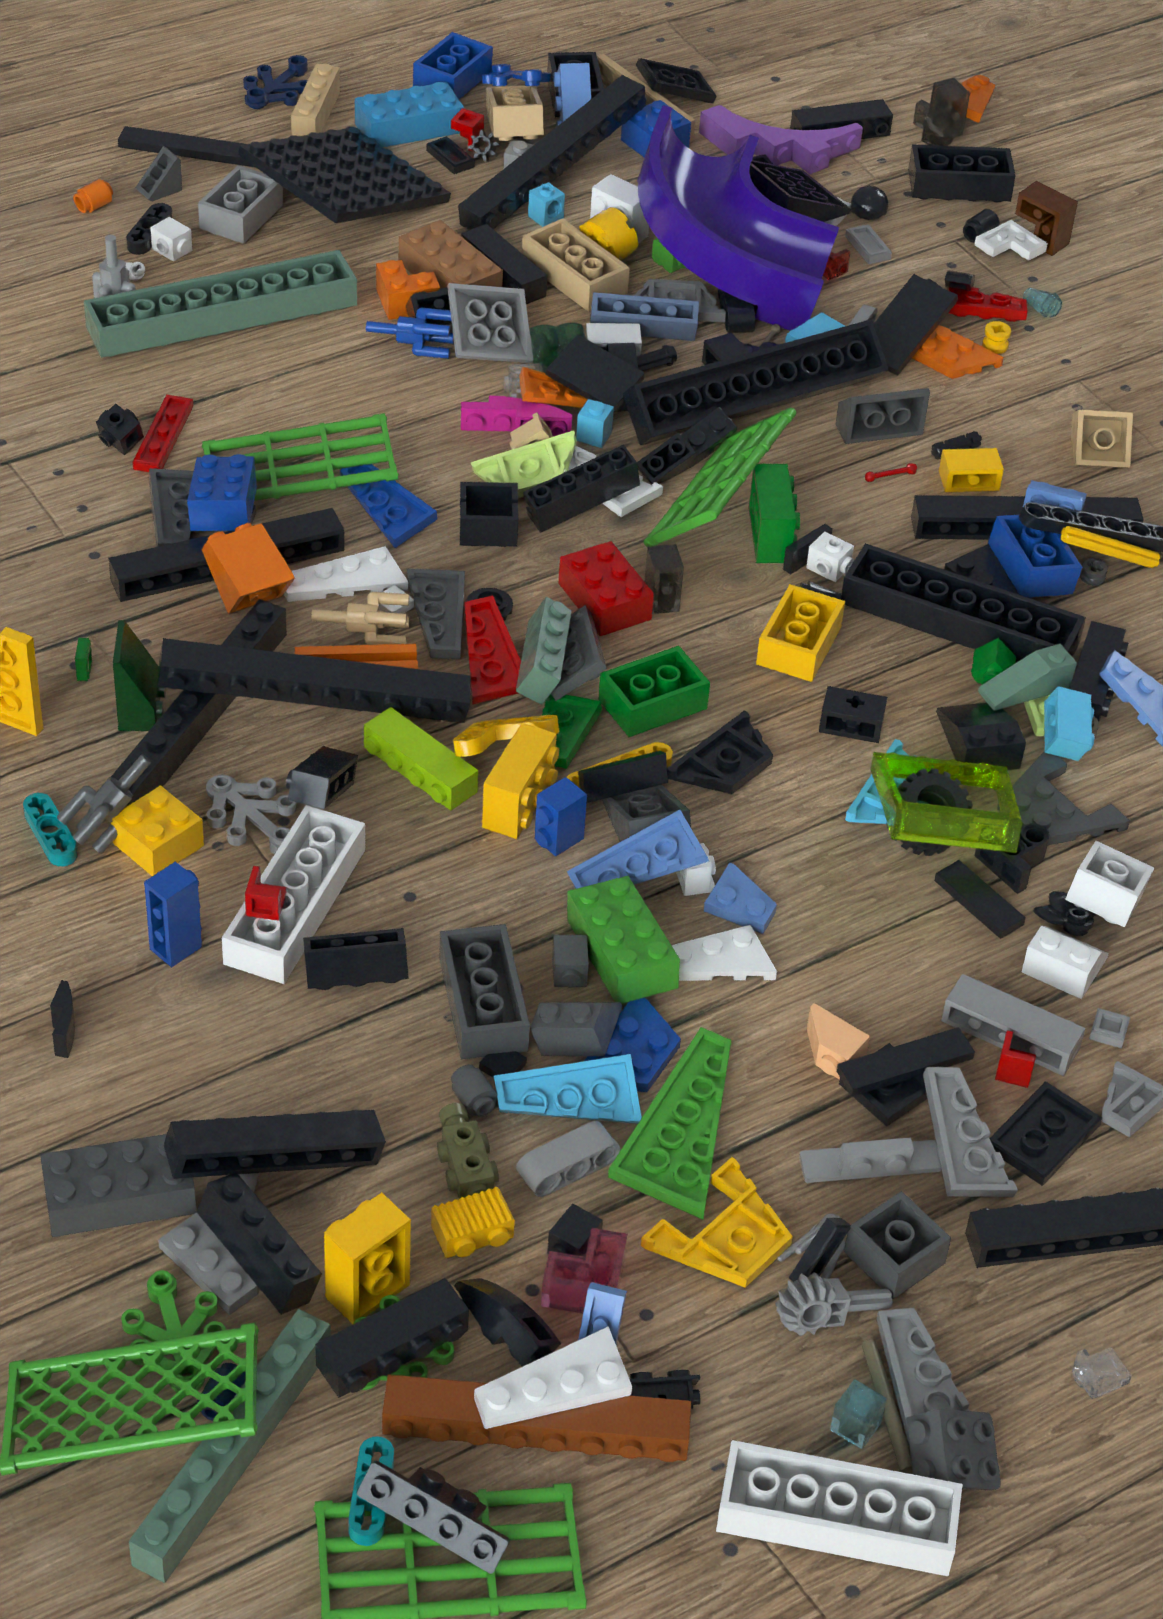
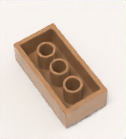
[398,220,503,289]

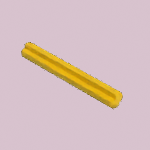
[1060,526,1160,568]

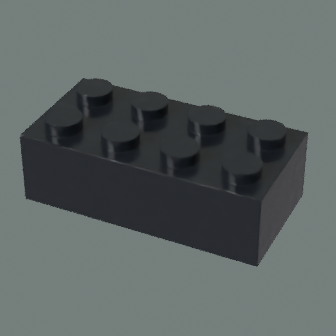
[908,144,1016,202]

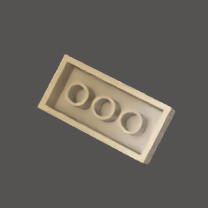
[486,85,544,141]
[522,218,630,311]

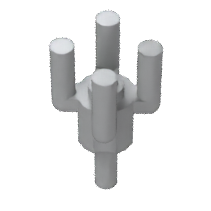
[92,235,136,298]

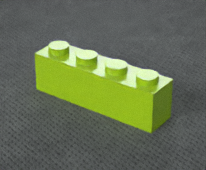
[363,707,478,811]

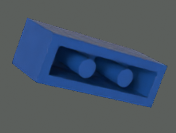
[144,861,202,968]

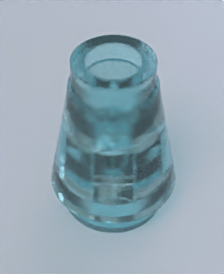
[1023,287,1062,318]

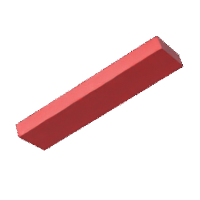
[132,394,193,472]

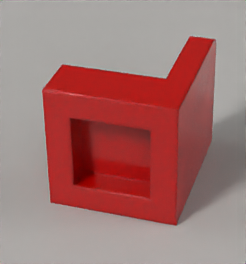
[451,108,484,152]
[245,866,287,921]
[995,1030,1036,1088]

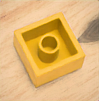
[111,785,204,876]

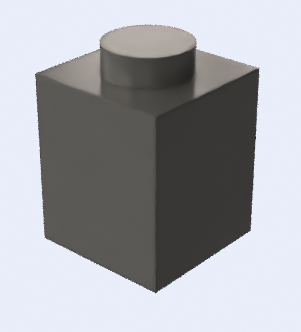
[552,935,589,988]

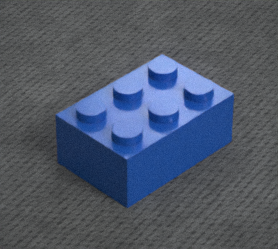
[413,32,493,99]
[187,454,257,531]
[988,515,1083,598]

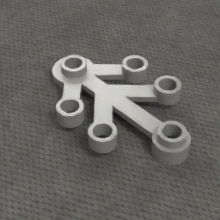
[206,775,296,854]

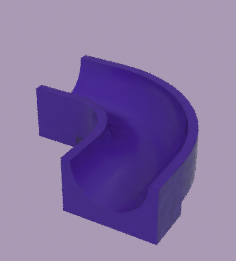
[637,105,839,331]

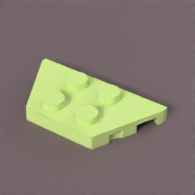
[471,430,577,498]

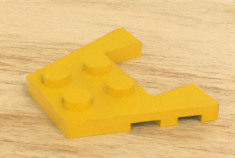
[641,1157,793,1288]

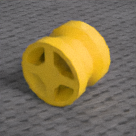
[982,321,1011,354]

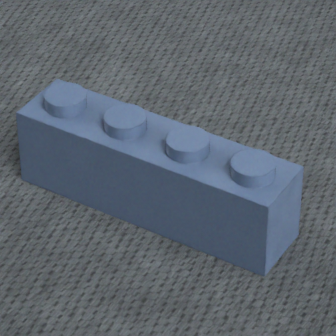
[590,292,699,341]

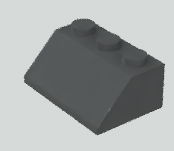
[835,388,930,444]

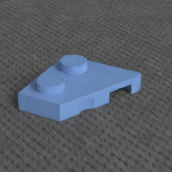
[704,863,777,934]

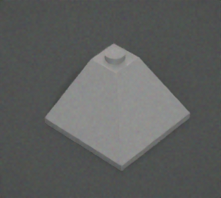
[447,283,533,363]

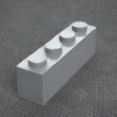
[941,974,1085,1076]

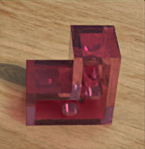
[541,1228,628,1314]

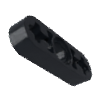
[126,203,172,255]

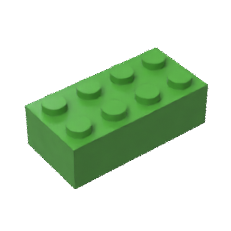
[567,876,680,1004]

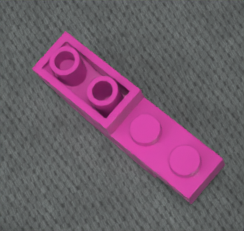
[461,395,572,437]

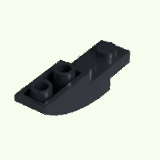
[637,407,737,484]
[454,1278,561,1367]

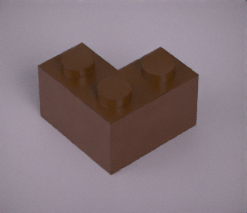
[1015,181,1078,256]

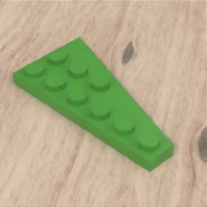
[608,1027,731,1220]

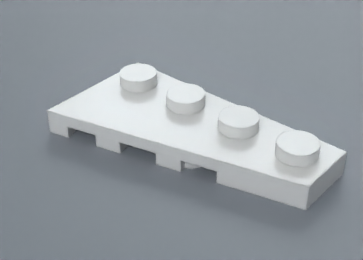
[474,1326,632,1429]

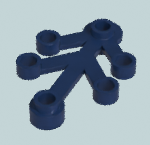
[243,55,308,109]

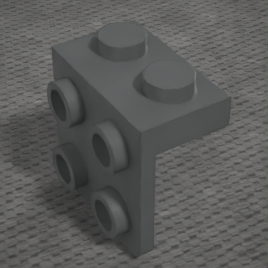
[906,1409,1001,1491]

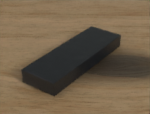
[578,751,668,803]
[934,860,1026,939]

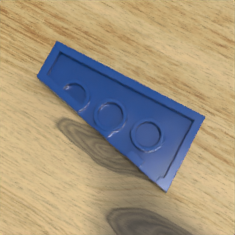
[340,464,437,548]

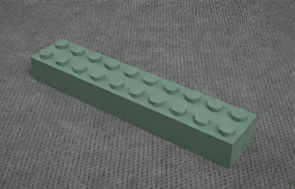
[84,250,357,358]

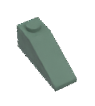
[978,644,1077,711]

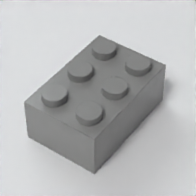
[198,165,283,244]

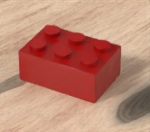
[558,541,654,636]

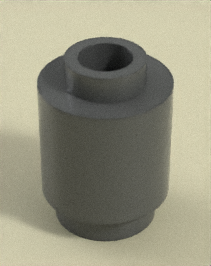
[451,1064,498,1116]

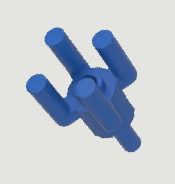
[366,308,454,359]

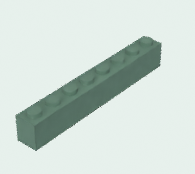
[129,1309,331,1583]

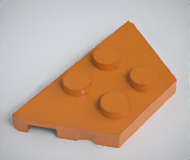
[912,325,1004,379]

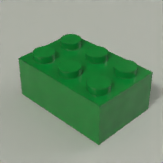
[748,464,800,563]
[598,645,710,737]

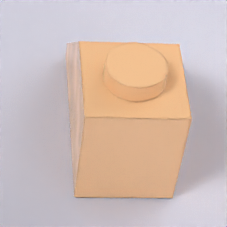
[807,1003,870,1080]

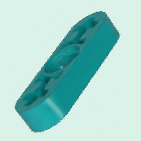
[23,793,77,866]
[348,1436,394,1546]

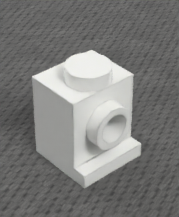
[676,843,716,896]

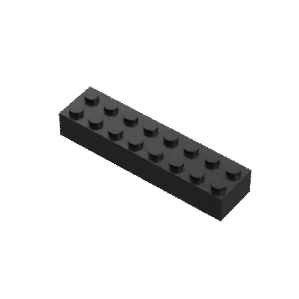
[841,543,1086,663]

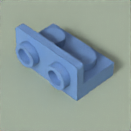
[1023,480,1087,511]

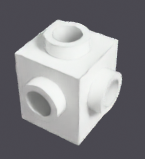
[806,532,854,582]

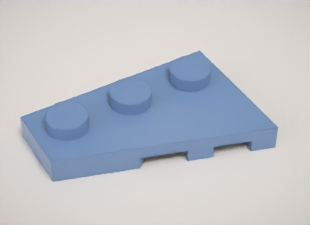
[1099,650,1163,746]

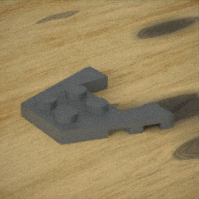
[997,751,1130,846]

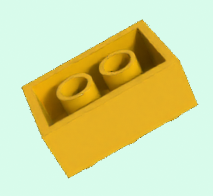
[756,584,845,682]
[482,723,559,839]
[324,1192,411,1324]

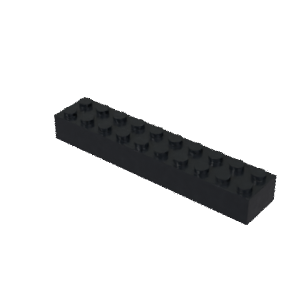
[623,319,889,446]

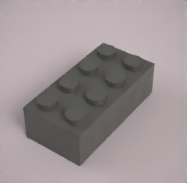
[439,924,530,1060]
[40,1134,196,1237]

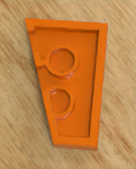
[519,367,588,408]

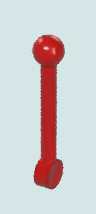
[865,463,917,482]

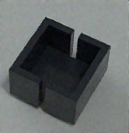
[460,482,518,547]

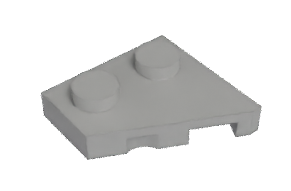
[1102,1061,1163,1137]

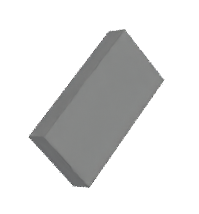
[845,224,892,264]

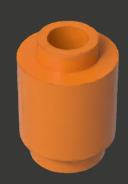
[73,179,113,213]

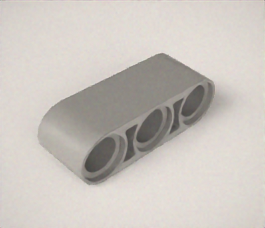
[516,1121,621,1197]

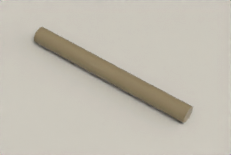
[862,1339,913,1474]

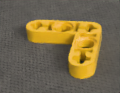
[453,715,560,757]

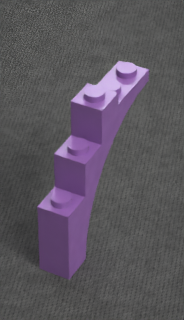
[699,105,863,174]

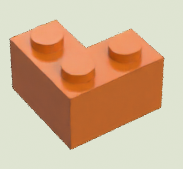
[376,260,440,320]

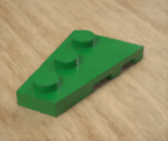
[542,694,602,769]

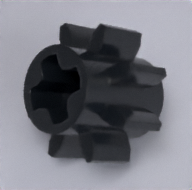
[468,130,501,162]

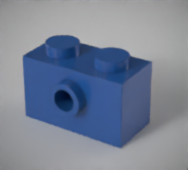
[534,777,587,856]

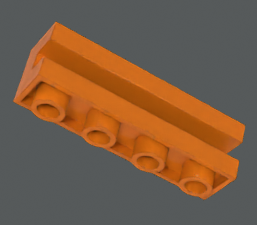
[295,644,418,669]

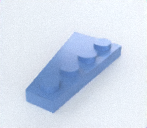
[567,810,709,889]

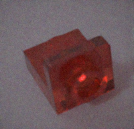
[823,249,850,281]

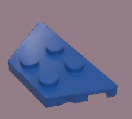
[584,997,681,1092]

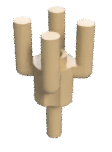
[312,592,410,645]

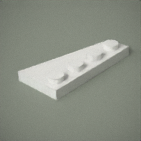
[568,446,663,517]
[284,546,408,602]

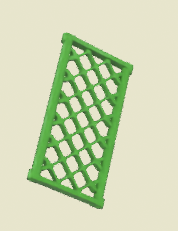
[0,1322,259,1476]

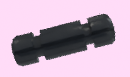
[931,431,982,460]

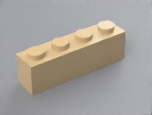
[291,64,340,136]

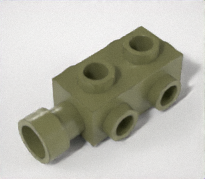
[437,1103,499,1199]

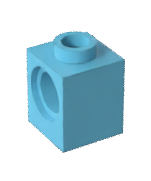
[528,182,565,227]

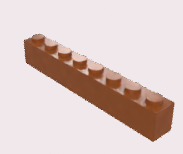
[382,1374,691,1462]

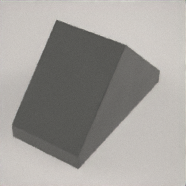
[135,146,182,201]

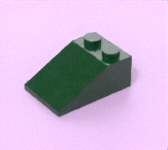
[113,620,166,731]

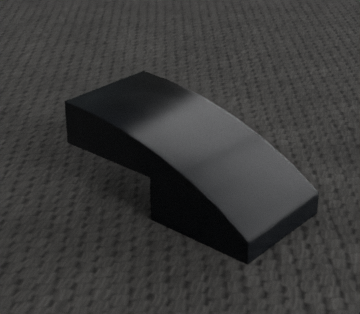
[945,270,975,291]
[50,980,75,1058]

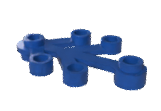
[482,64,551,86]

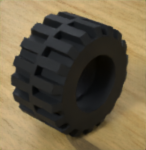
[885,768,973,856]

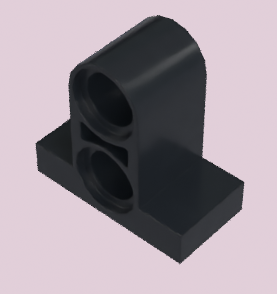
[974,823,1050,894]

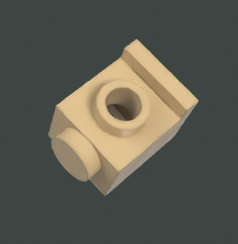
[509,412,553,449]

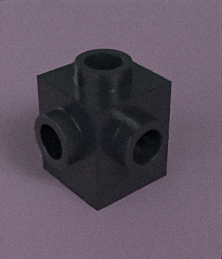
[96,404,144,455]

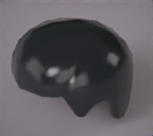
[851,185,888,220]

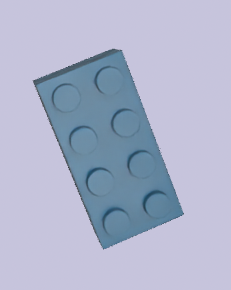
[355,82,464,147]

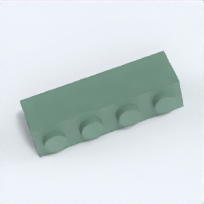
[516,597,572,705]

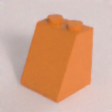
[202,523,295,614]

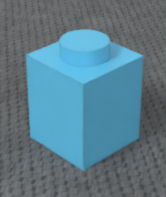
[576,399,614,448]

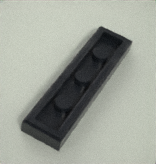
[836,1027,975,1097]

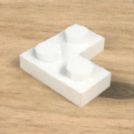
[975,220,1048,261]

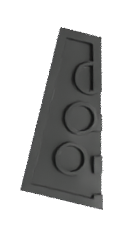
[406,569,465,659]

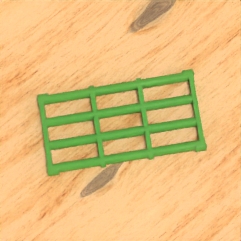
[643,407,797,548]
[202,413,399,501]
[313,1483,587,1619]

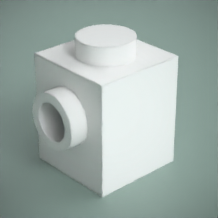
[150,217,192,262]

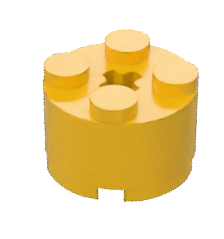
[579,207,638,261]

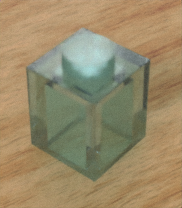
[830,1379,887,1449]

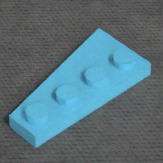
[494,1054,642,1124]

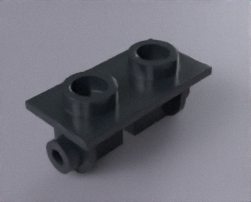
[630,1370,700,1409]

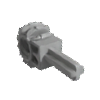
[775,1272,893,1336]

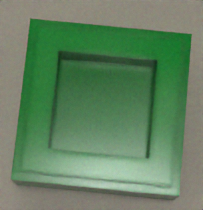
[75,638,93,681]

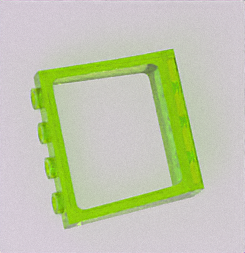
[870,752,1022,853]

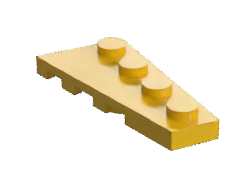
[0,627,44,736]

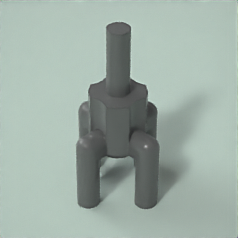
[57,754,152,854]

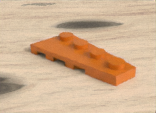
[936,75,996,123]

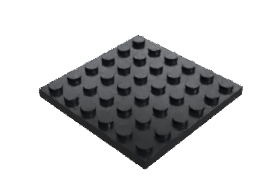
[238,126,451,223]

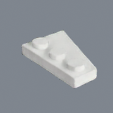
[672,925,777,981]

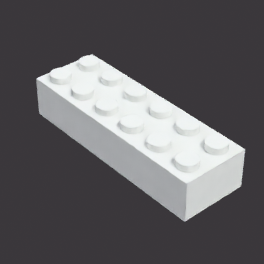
[222,805,365,984]
[716,1440,962,1576]

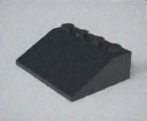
[749,160,851,222]

